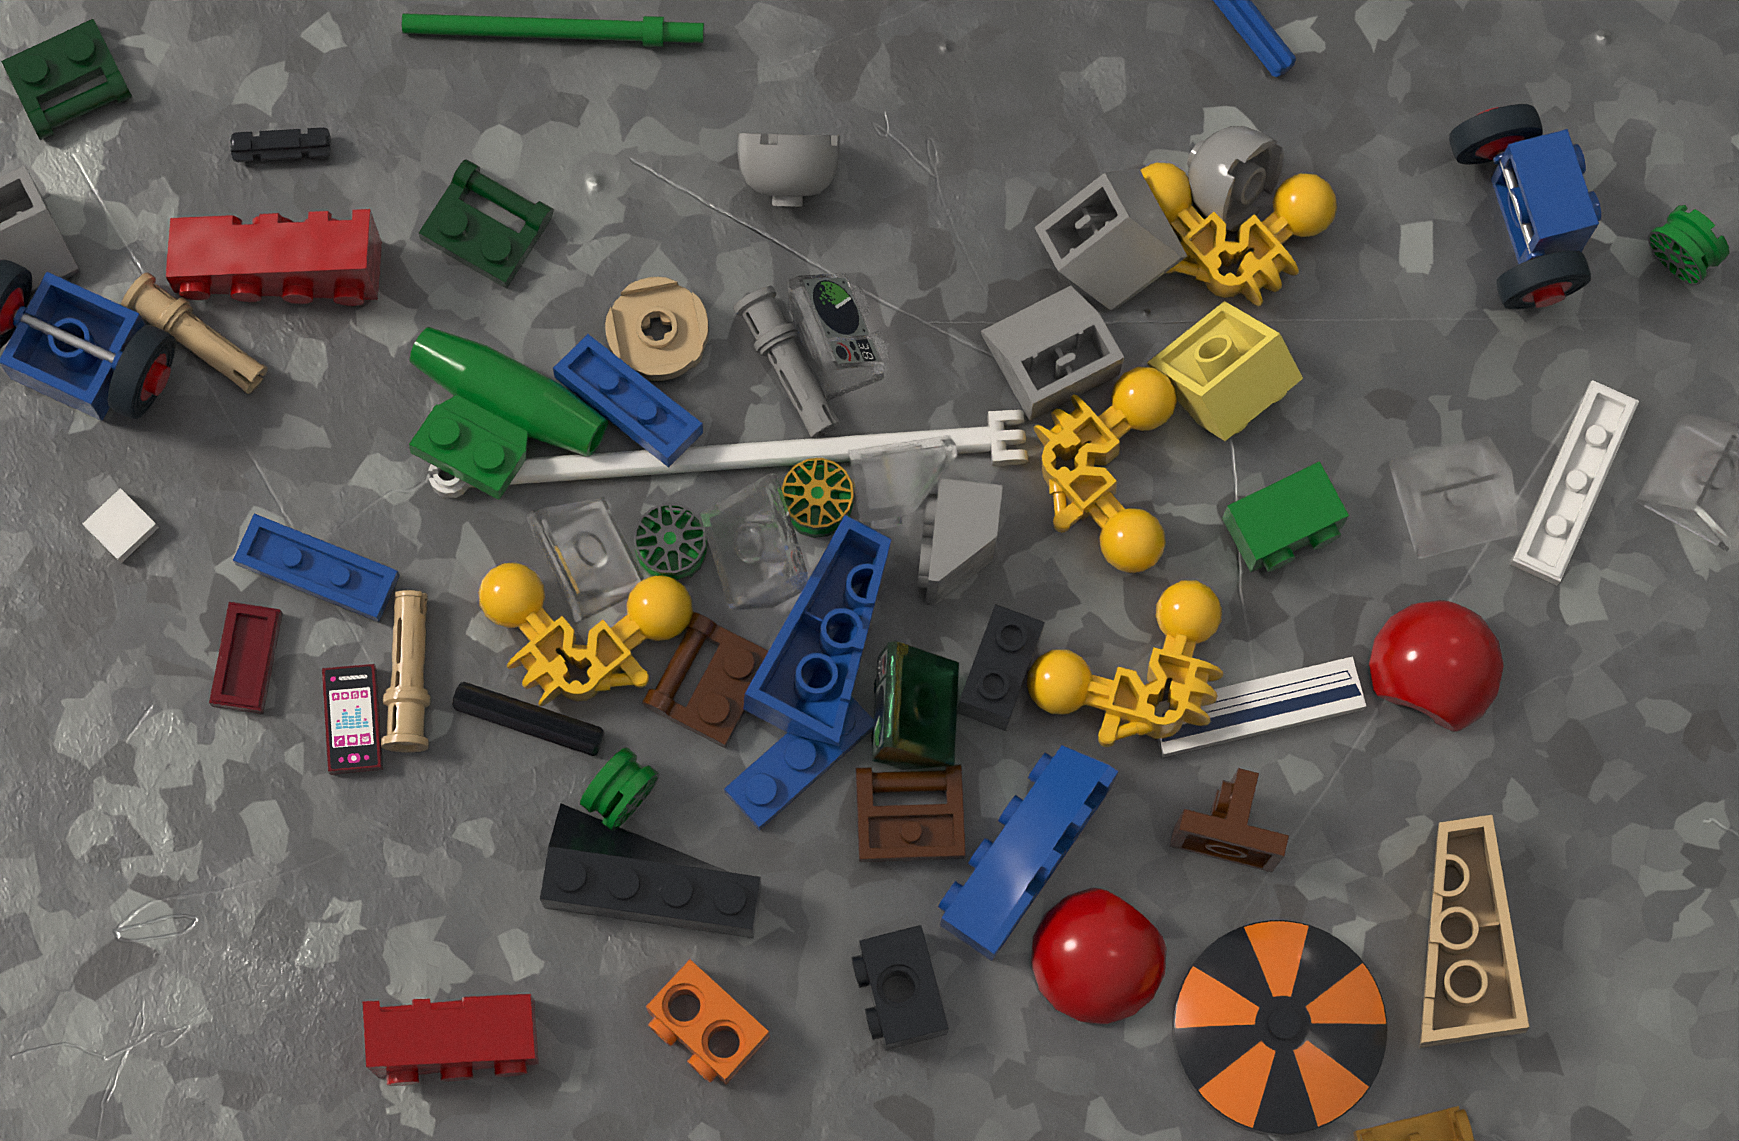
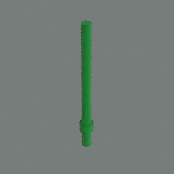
[402,13,704,47]

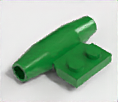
[409,327,608,500]

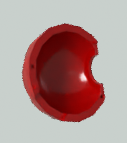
[1369,600,1504,732]
[1031,888,1167,1024]

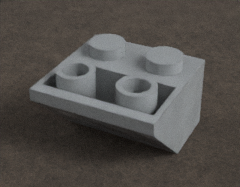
[0,165,80,296]
[1034,169,1187,310]
[981,286,1124,421]
[917,478,1003,605]

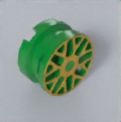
[781,458,854,538]

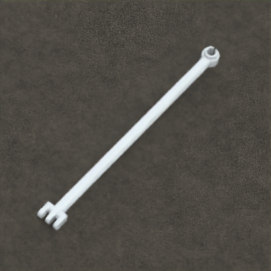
[428,410,1028,499]

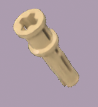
[121,272,268,394]
[381,590,431,752]

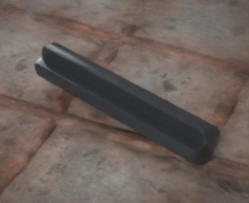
[452,682,604,756]

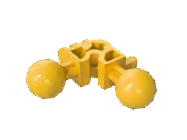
[1140,162,1337,306]
[1033,367,1177,573]
[478,562,693,706]
[1027,580,1224,747]

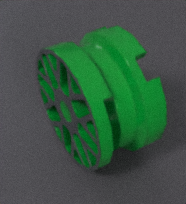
[1648,205,1730,285]
[634,503,707,581]
[580,747,659,831]

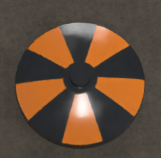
[1172,920,1387,1136]

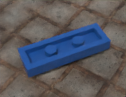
[553,334,703,468]
[233,513,400,622]
[724,696,875,831]

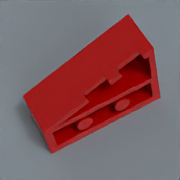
[362,994,539,1086]

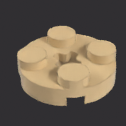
[605,277,709,381]

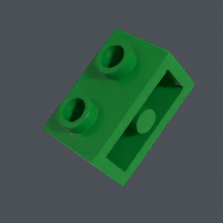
[1222,461,1349,572]

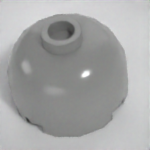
[1187,126,1284,232]
[737,133,840,207]

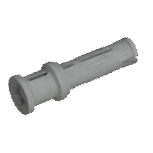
[733,286,840,438]

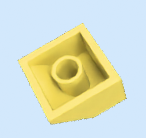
[1147,301,1303,441]

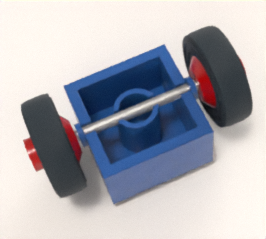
[1449,104,1601,310]
[0,259,176,421]

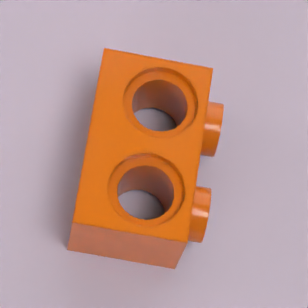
[646,959,770,1085]

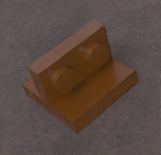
[1169,768,1289,873]

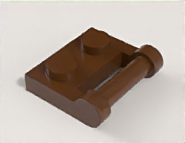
[642,612,768,749]
[856,764,965,862]

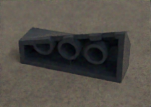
[540,803,761,938]

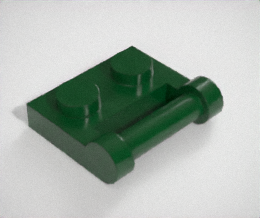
[1,19,133,141]
[418,159,554,289]

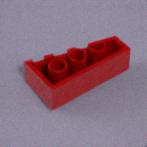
[166,209,382,306]

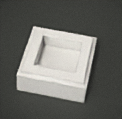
[82,488,159,563]

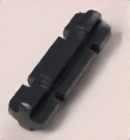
[230,127,331,163]

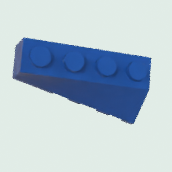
[743,515,891,746]
[938,745,1118,961]

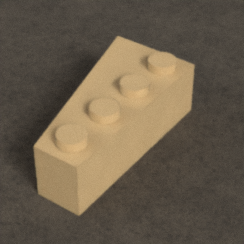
[1420,815,1529,1048]

